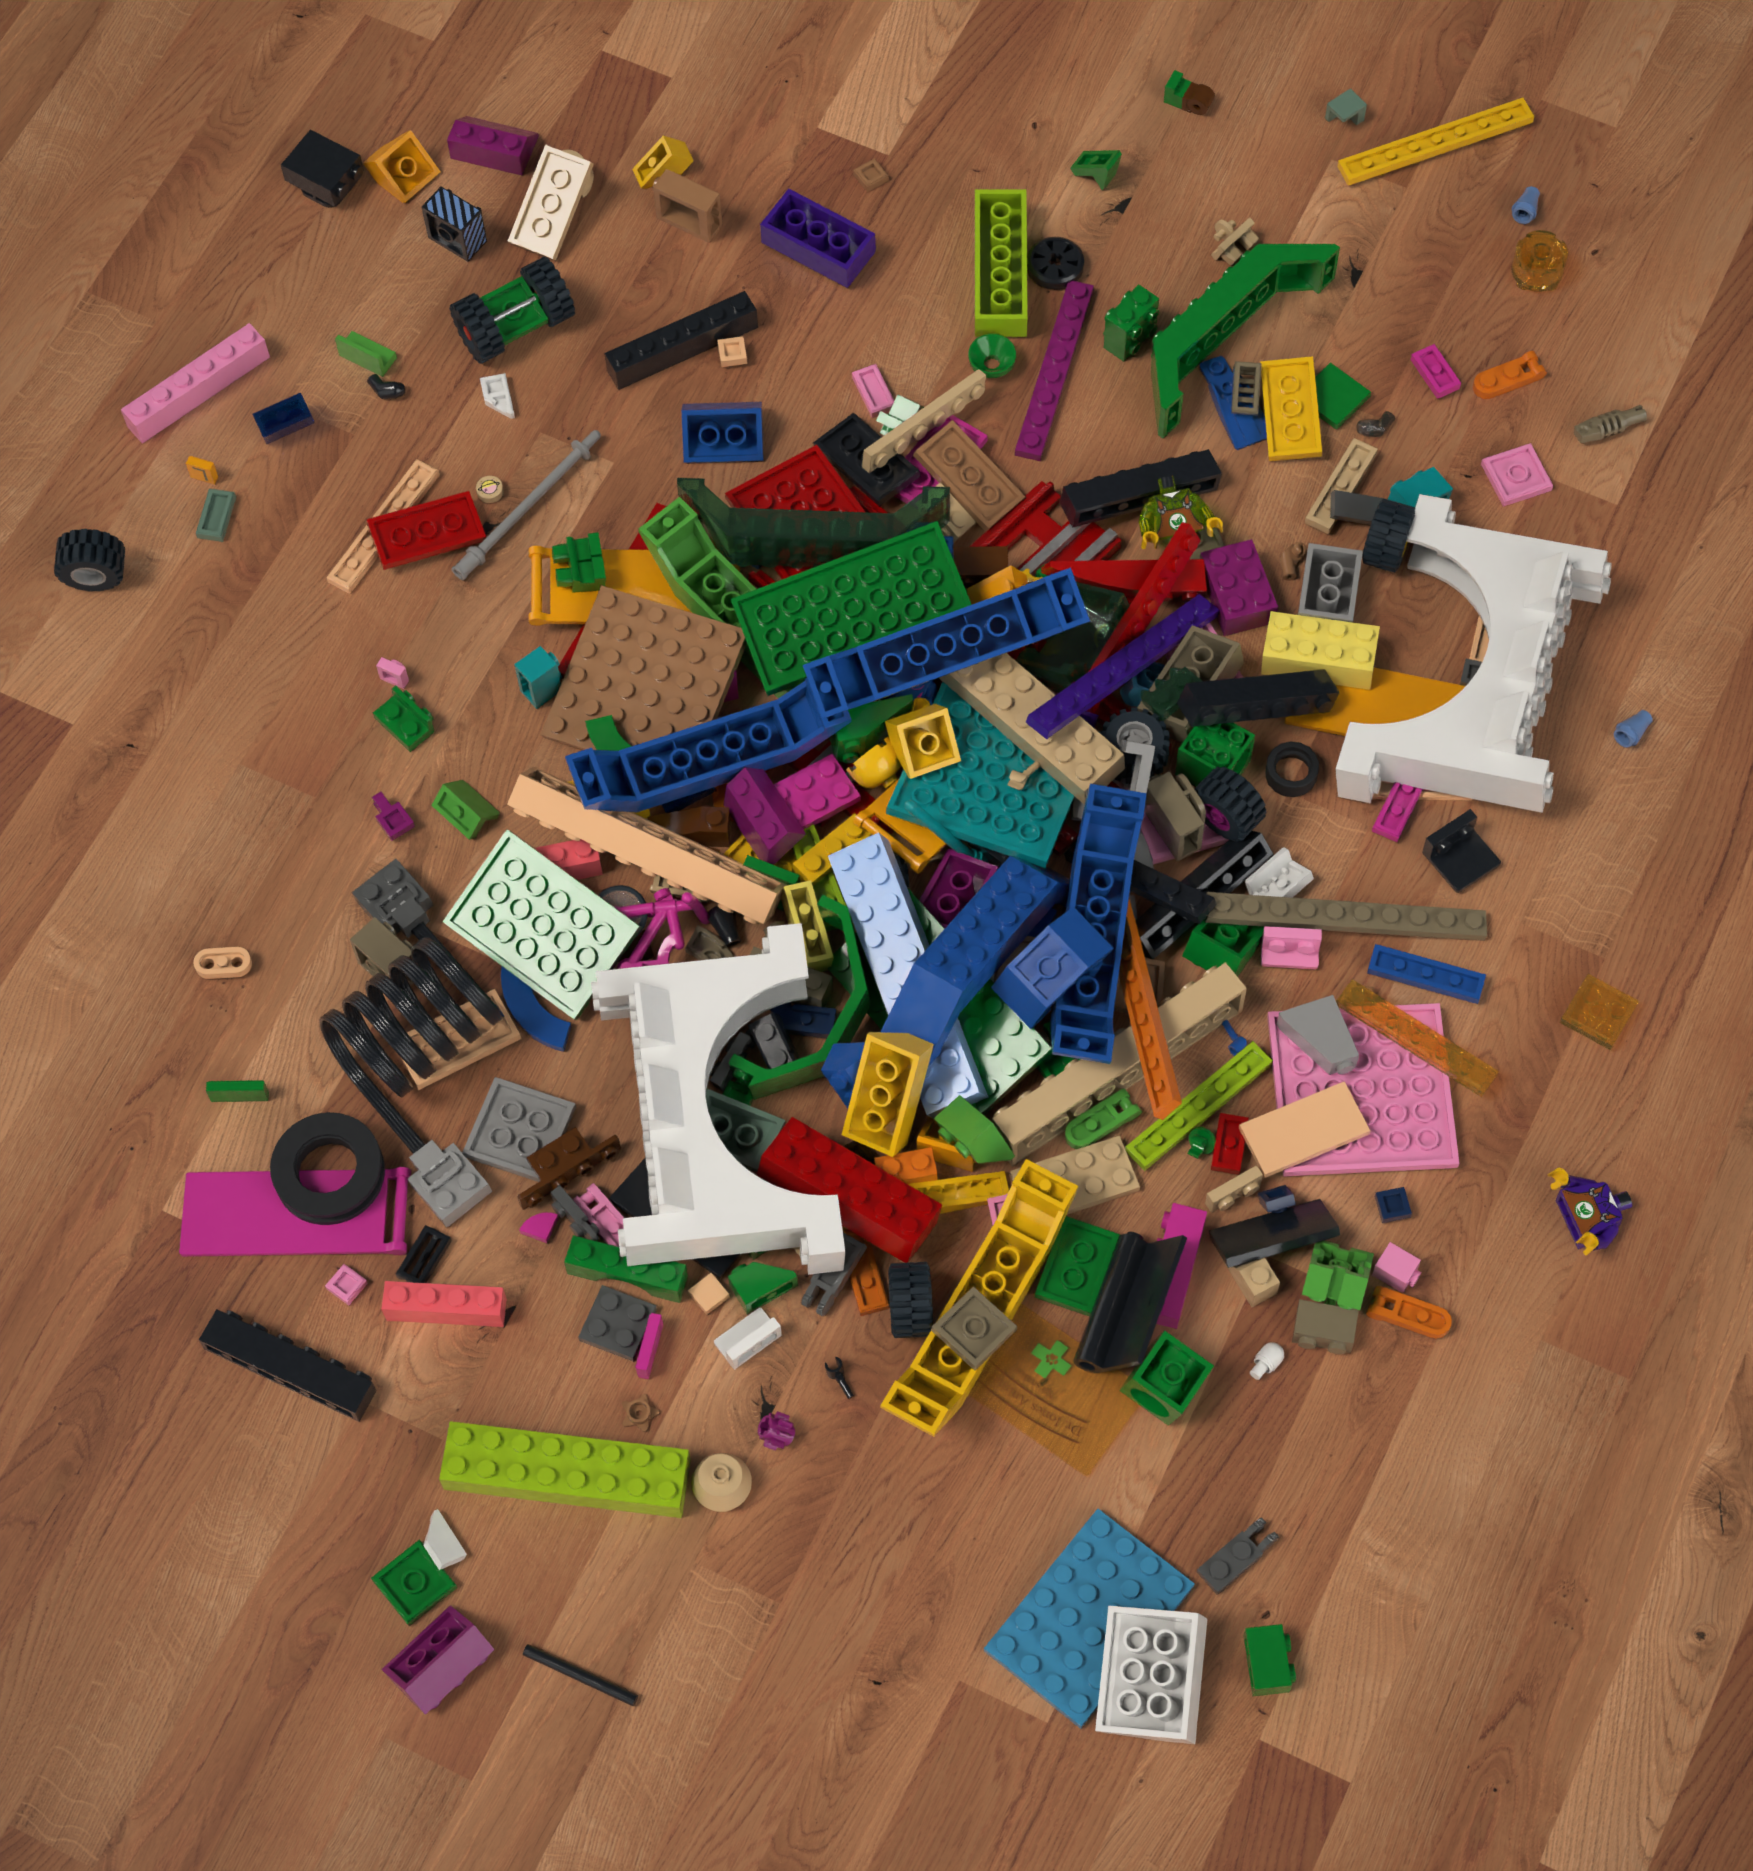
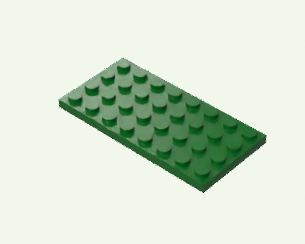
[731,521,972,697]
[828,887,1052,1116]

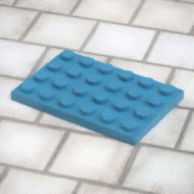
[984,1509,1195,1729]

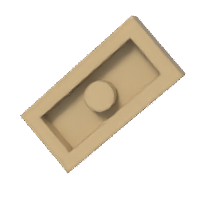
[1205,1165,1263,1213]

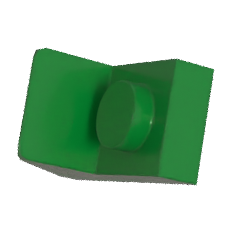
[1070,150,1122,190]

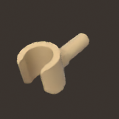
[1008,761,1040,790]

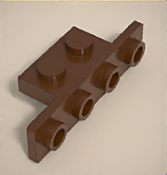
[517,1127,621,1210]

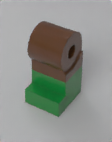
[1164,70,1215,115]

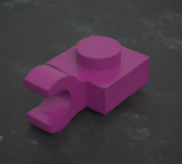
[372,792,415,841]

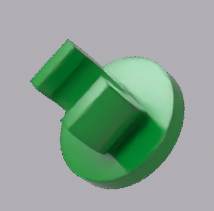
[1187,1127,1216,1159]

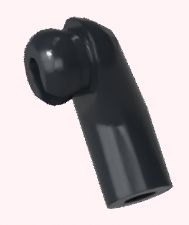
[367,374,406,400]

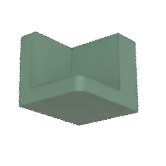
[1325,88,1367,125]

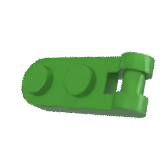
[1065,1088,1142,1149]

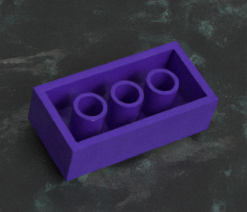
[760,188,876,288]

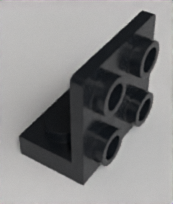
[1422,809,1501,893]

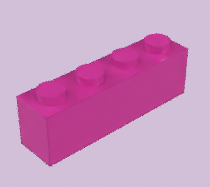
[1156,1203,1207,1329]

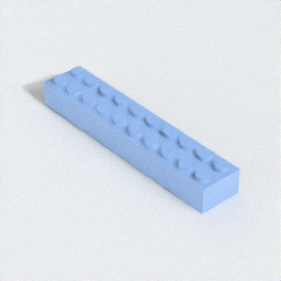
[828,833,988,1119]

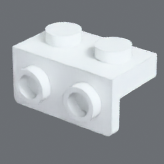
[1245,847,1314,898]

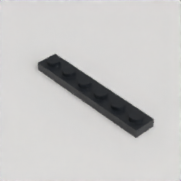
[1064,838,1216,925]

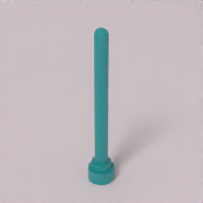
[904,800,988,863]

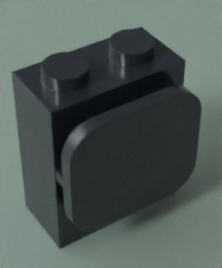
[281,129,364,208]

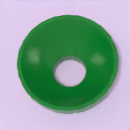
[968,334,1016,378]

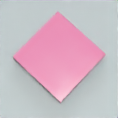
[1481,443,1553,507]

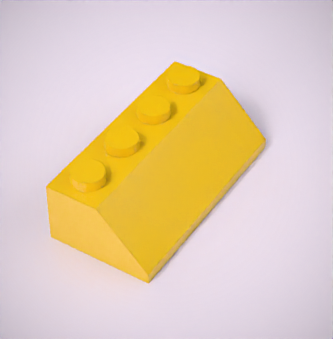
[842,1032,934,1157]

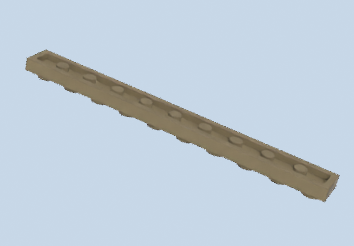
[1205,892,1487,941]

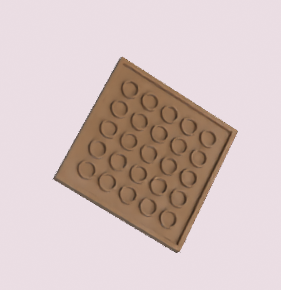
[541,585,747,750]

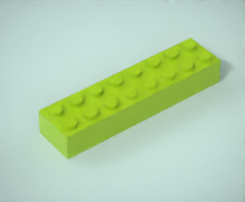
[439,1421,691,1518]

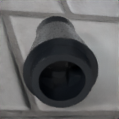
[708,905,741,947]

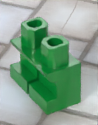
[552,532,606,593]

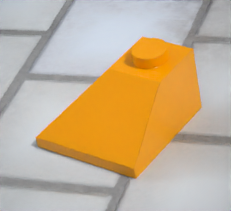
[363,130,441,203]

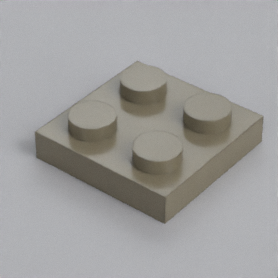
[931,1286,1017,1371]

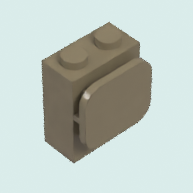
[1144,771,1206,861]

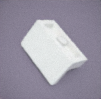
[714,1308,782,1370]

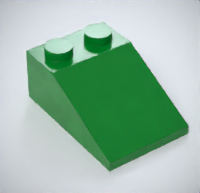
[829,694,913,764]
[1182,893,1264,977]

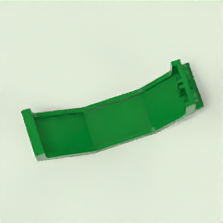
[728,894,871,1100]

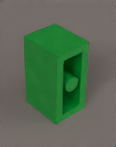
[1243,1624,1296,1697]

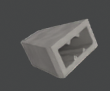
[1277,995,1359,1075]

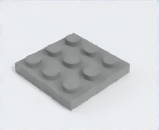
[462,1077,576,1182]

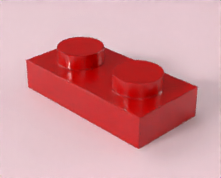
[1211,1113,1249,1175]

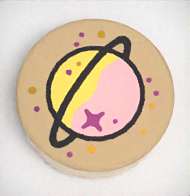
[476,476,503,503]

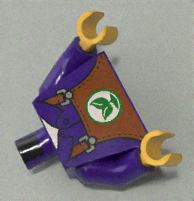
[1547,1167,1632,1255]

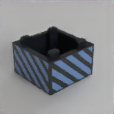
[421,186,487,262]

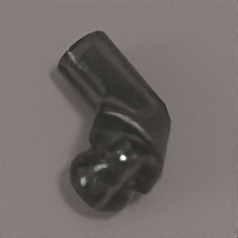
[1356,411,1395,437]

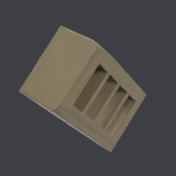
[1231,361,1262,416]

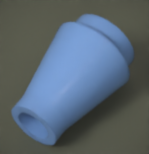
[1512,186,1540,224]
[1614,710,1653,748]

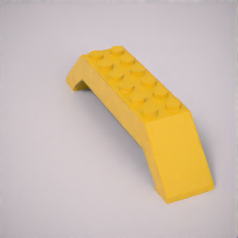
[880,1159,1078,1437]

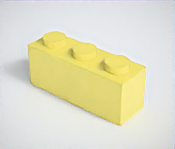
[781,880,834,972]

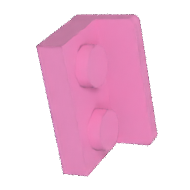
[1261,926,1322,969]

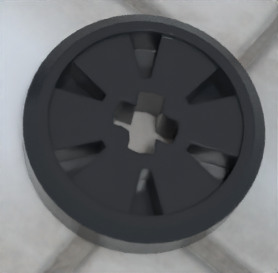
[1027,237,1084,290]

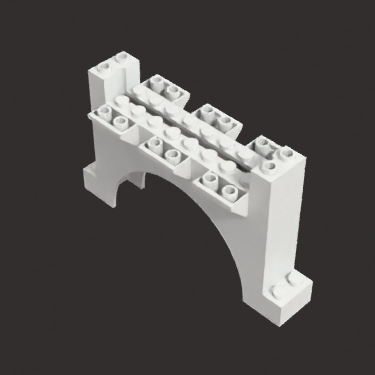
[1336,494,1612,813]
[591,923,845,1275]

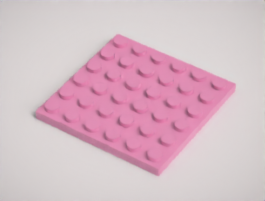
[1267,1003,1459,1176]

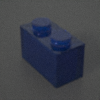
[252,392,315,444]

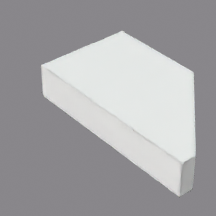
[480,373,515,419]
[423,1509,467,1570]

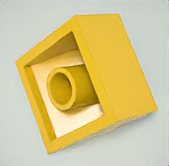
[885,704,961,779]

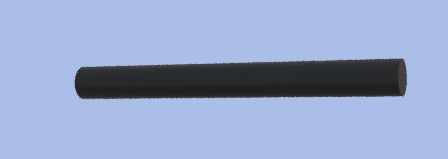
[523,1644,638,1706]

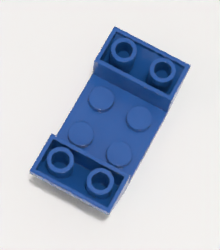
[991,907,1114,1029]

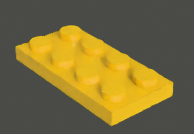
[1260,356,1322,461]

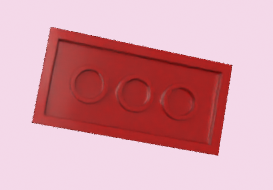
[367,491,486,570]

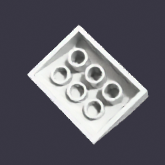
[1095,1606,1207,1744]

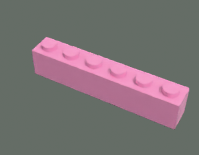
[121,323,270,444]

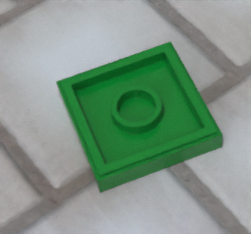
[1315,362,1371,430]
[371,1539,458,1626]

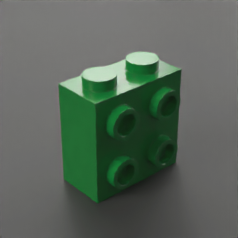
[1103,284,1159,362]

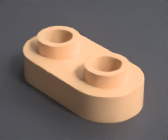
[194,947,252,979]

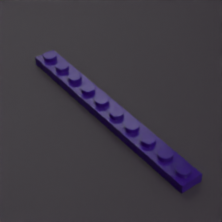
[1025,594,1220,739]

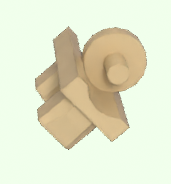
[1211,218,1259,265]

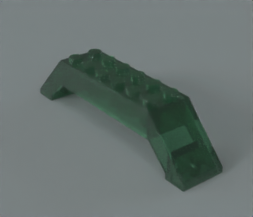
[677,478,950,569]

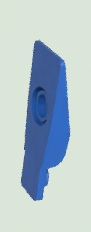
[1200,356,1267,450]

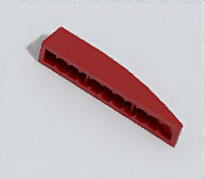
[1041,559,1207,602]

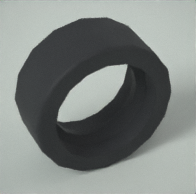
[1265,741,1319,797]

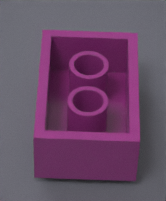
[1200,539,1278,636]

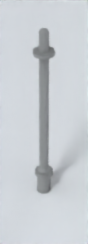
[451,430,601,580]

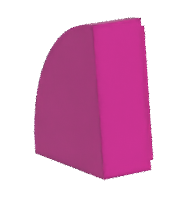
[519,1212,559,1243]

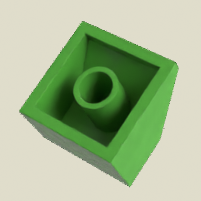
[934,1095,1015,1163]

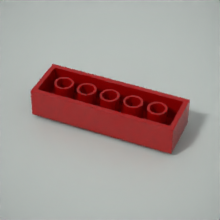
[757,1117,942,1263]

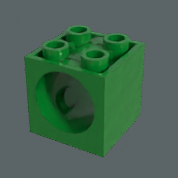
[1175,723,1255,787]
[1119,1330,1214,1426]

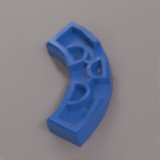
[501,967,572,1052]

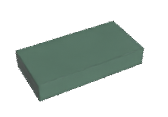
[196,488,236,542]

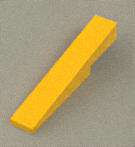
[842,1171,1009,1231]

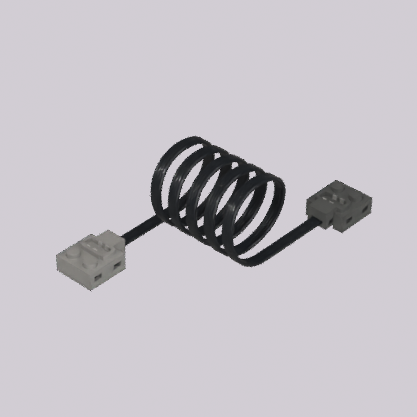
[319,859,505,1228]

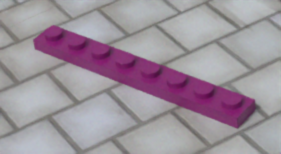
[1015,281,1094,461]

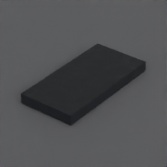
[813,413,921,507]
[1209,1199,1340,1268]

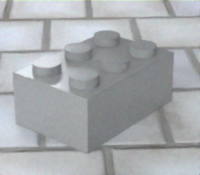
[1298,543,1363,623]

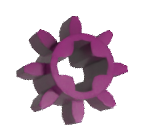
[758,1411,795,1450]

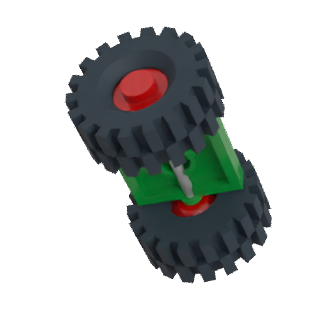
[449,256,575,364]

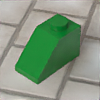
[728,1262,798,1315]

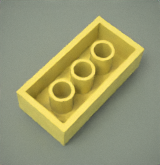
[1261,611,1380,690]

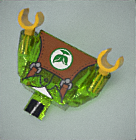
[1138,476,1223,549]

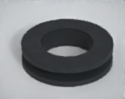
[270,1112,385,1225]

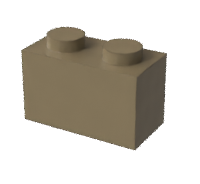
[1292,1299,1359,1354]

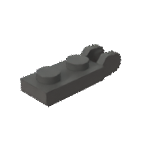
[801,1232,867,1316]
[1197,1517,1279,1595]

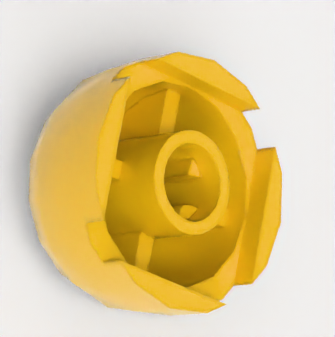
[846,736,901,789]

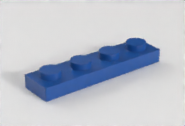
[1367,944,1486,1004]

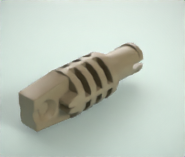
[1574,405,1647,443]

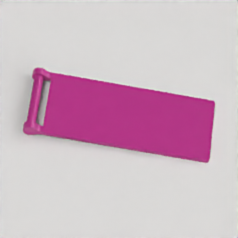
[179,1167,411,1257]

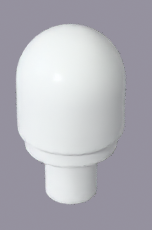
[1250,1342,1284,1380]

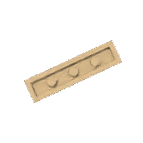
[1305,438,1378,534]

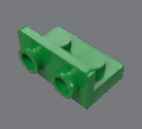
[373,685,435,752]

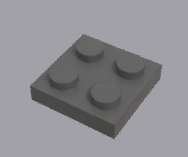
[578,1285,657,1362]

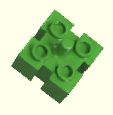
[1302,1240,1374,1310]

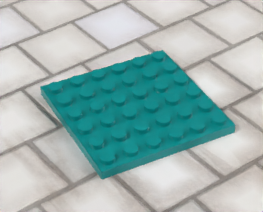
[886,682,1100,868]

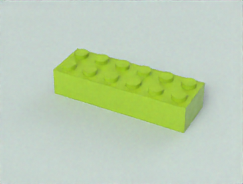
[975,189,1028,337]

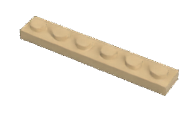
[862,369,986,473]

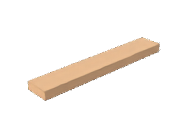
[327,459,440,594]

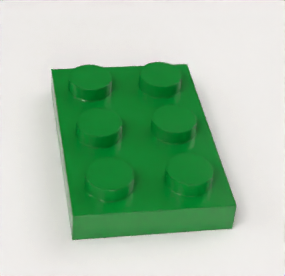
[1034,1216,1120,1317]

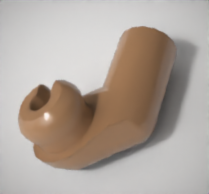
[1280,542,1307,581]

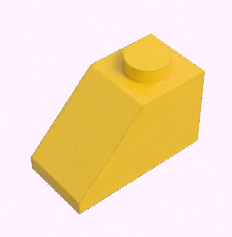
[632,135,694,189]

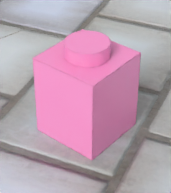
[1372,1242,1422,1293]

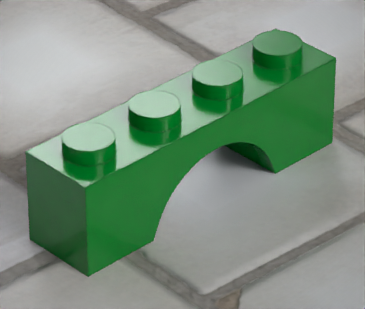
[564,1235,688,1303]

